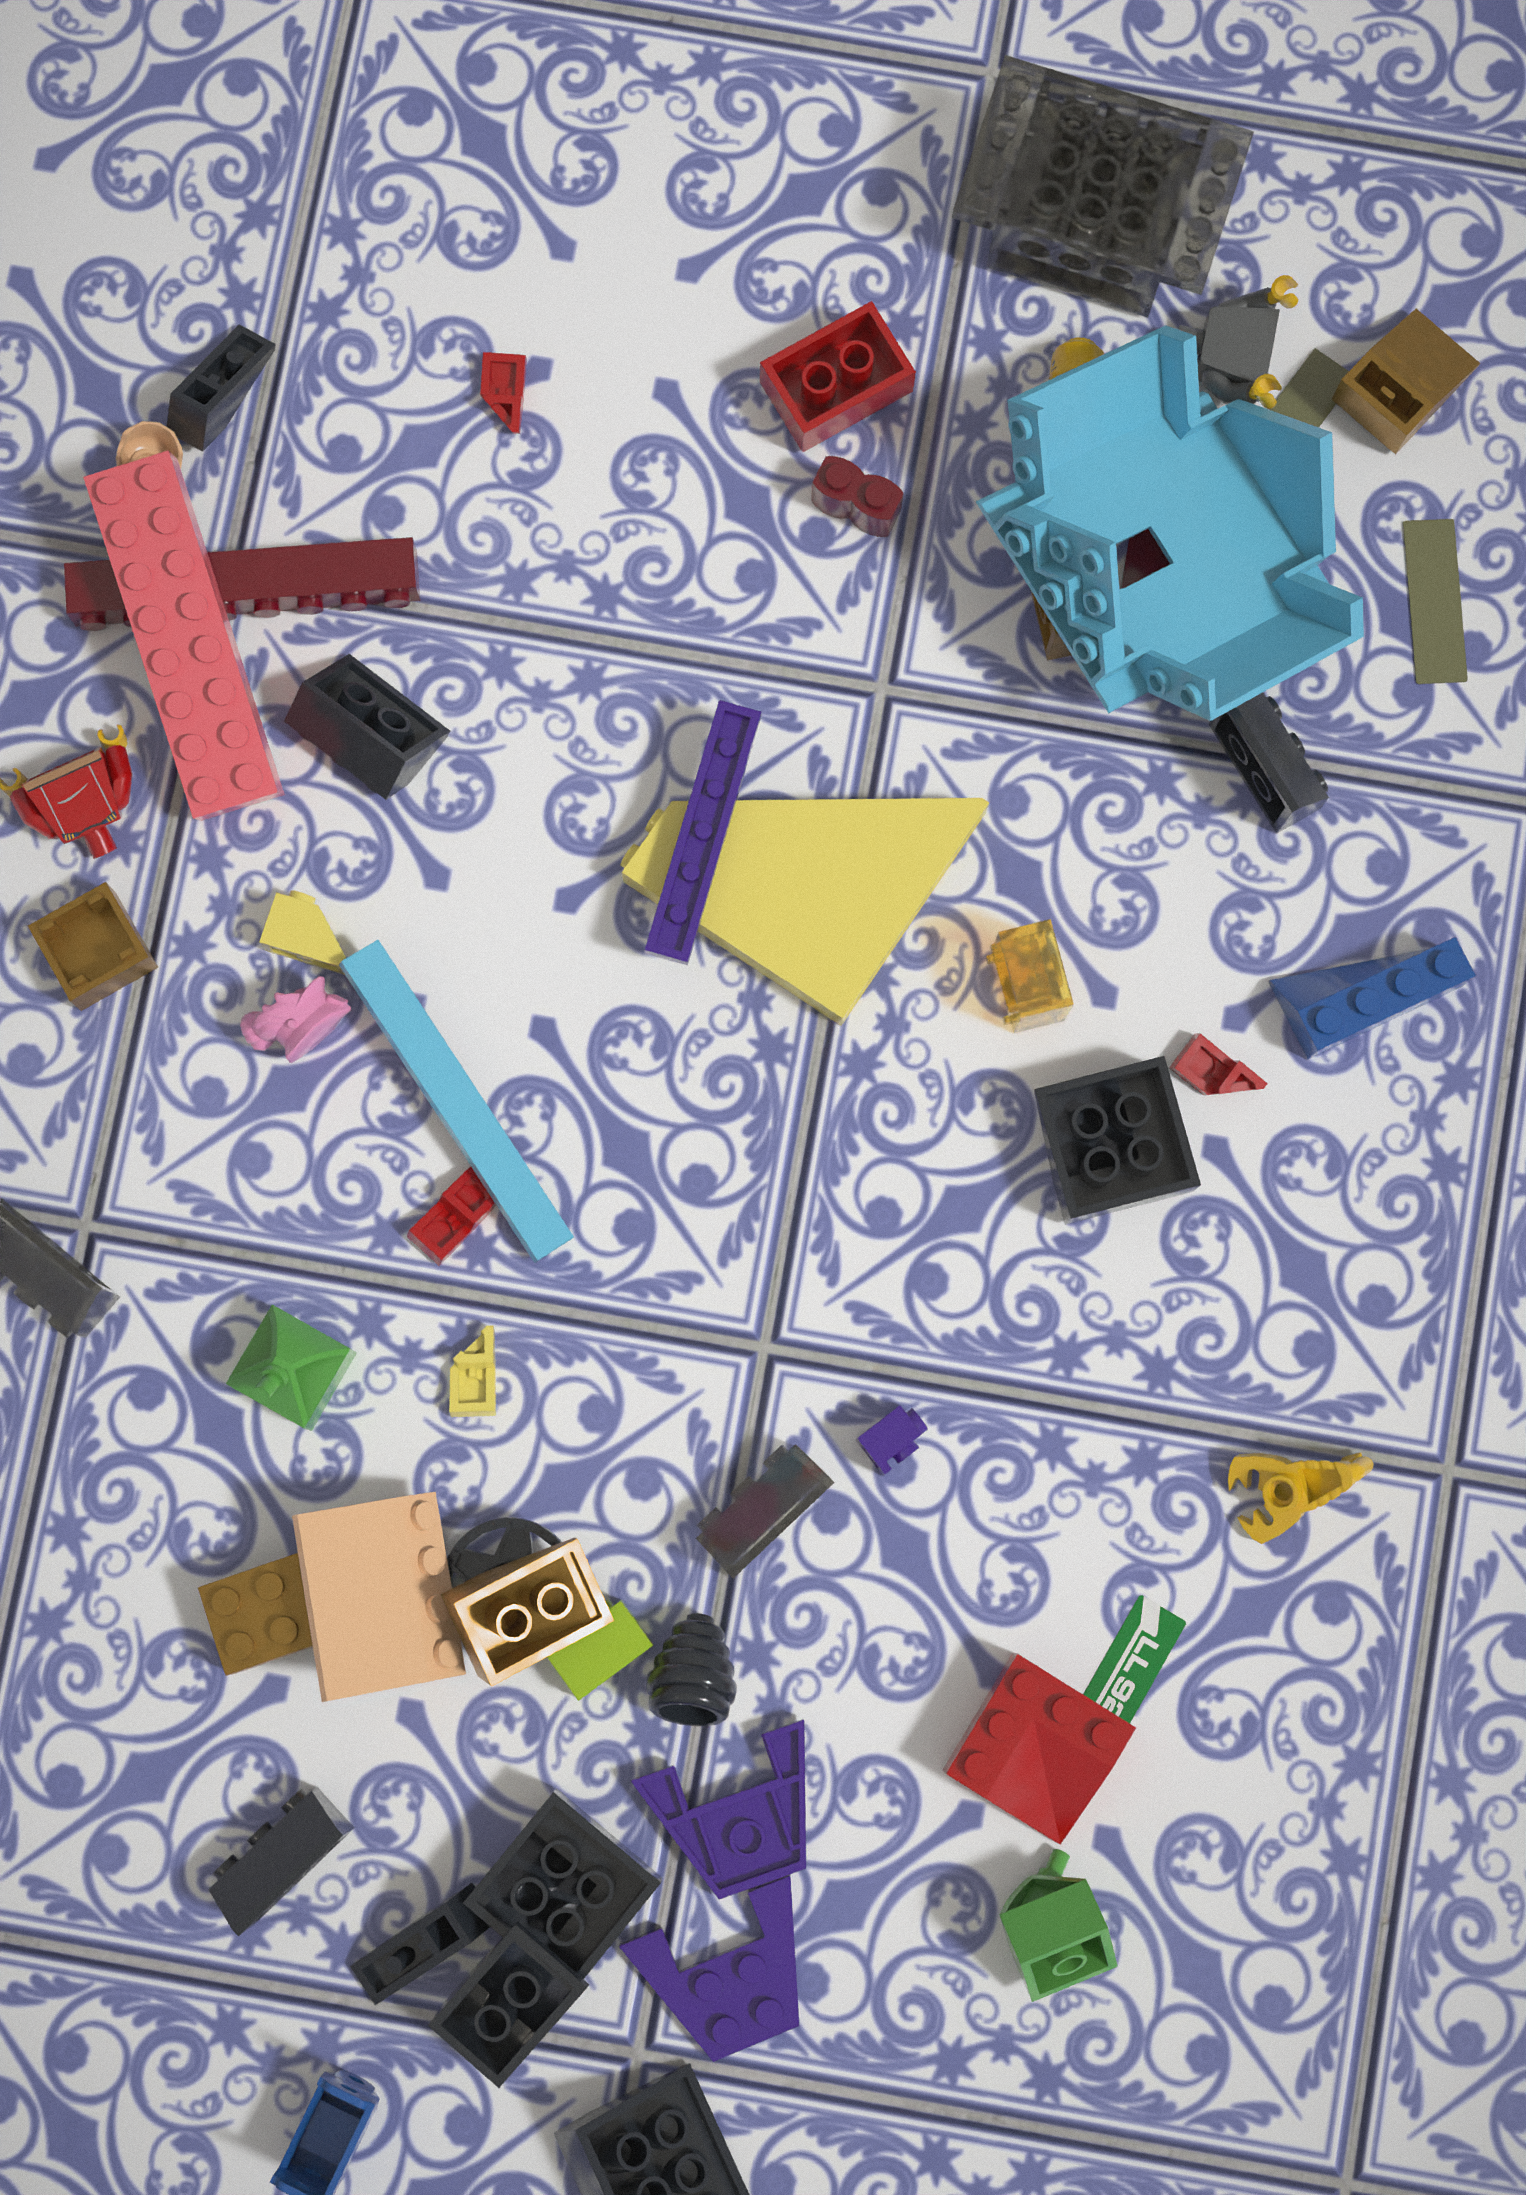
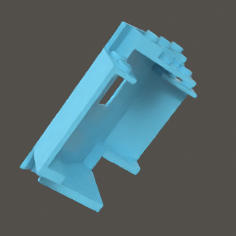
[975,325,1364,721]

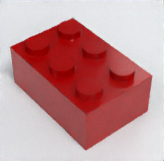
[760,301,916,453]

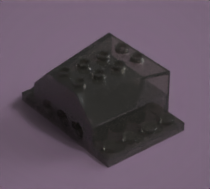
[952,55,1254,318]

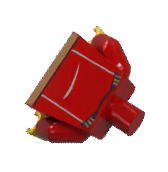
[0,724,133,859]

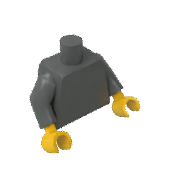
[1178,275,1299,409]

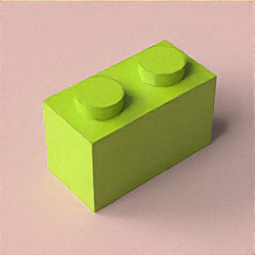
[547,1598,654,1701]

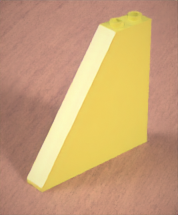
[620,798,989,1026]

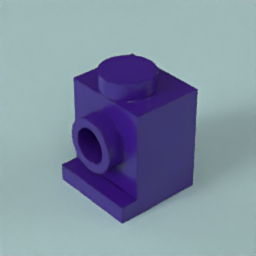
[856,1405,928,1476]

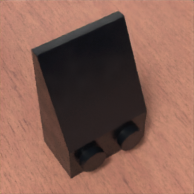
[428,1921,589,2088]

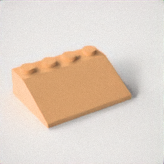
[292,1492,466,1702]

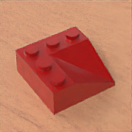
[942,1652,1136,1845]

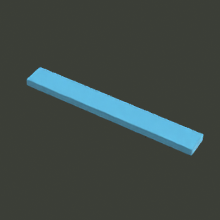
[339,940,574,1263]

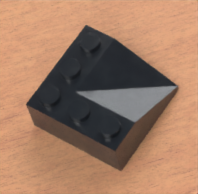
[1034,1056,1201,1225]
[463,1788,662,1979]

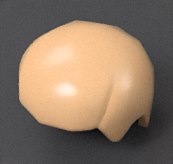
[116,421,183,469]

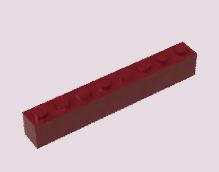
[64,537,420,631]

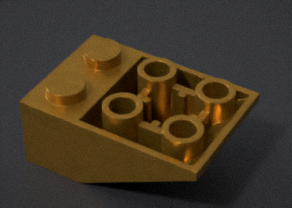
[1331,308,1480,455]

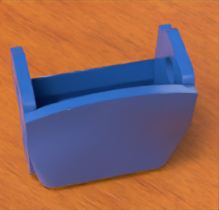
[269,2070,380,2195]

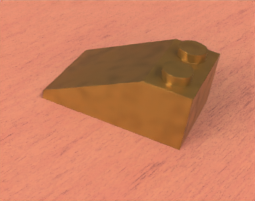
[441,1537,614,1687]

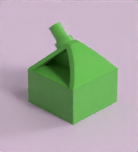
[226,1305,357,1431]
[999,1849,1118,2002]

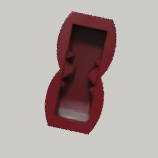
[811,456,904,537]

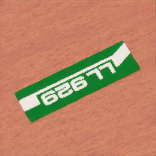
[1083,1595,1186,1723]

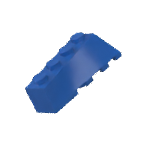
[1268,937,1476,1060]

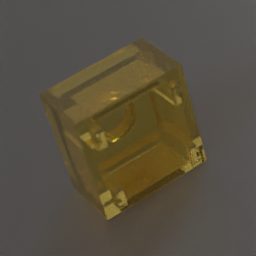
[986,919,1074,1033]

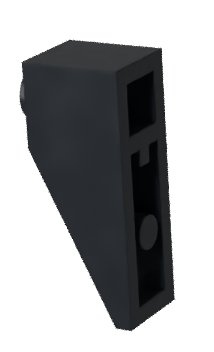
[166,324,276,452]
[350,1882,490,2005]

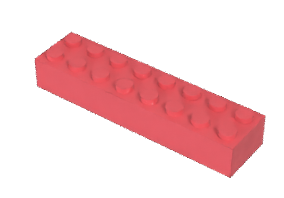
[83,450,285,821]

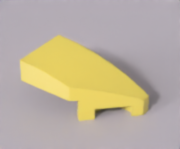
[449,1325,496,1417]

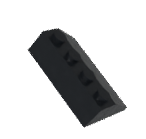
[554,2063,750,2195]

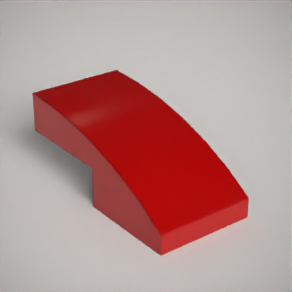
[406,1166,496,1266]

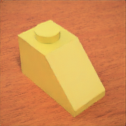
[259,890,346,975]

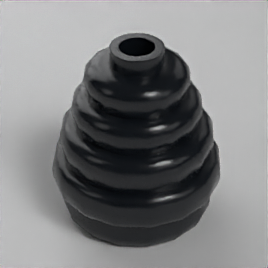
[646,1613,737,1727]

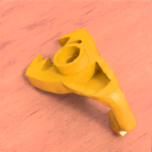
[1228,1452,1374,1544]

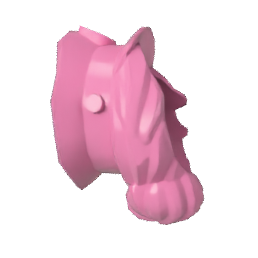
[240,976,351,1063]

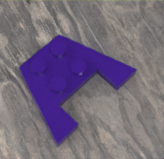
[631,1719,806,1900]
[619,1875,800,2062]

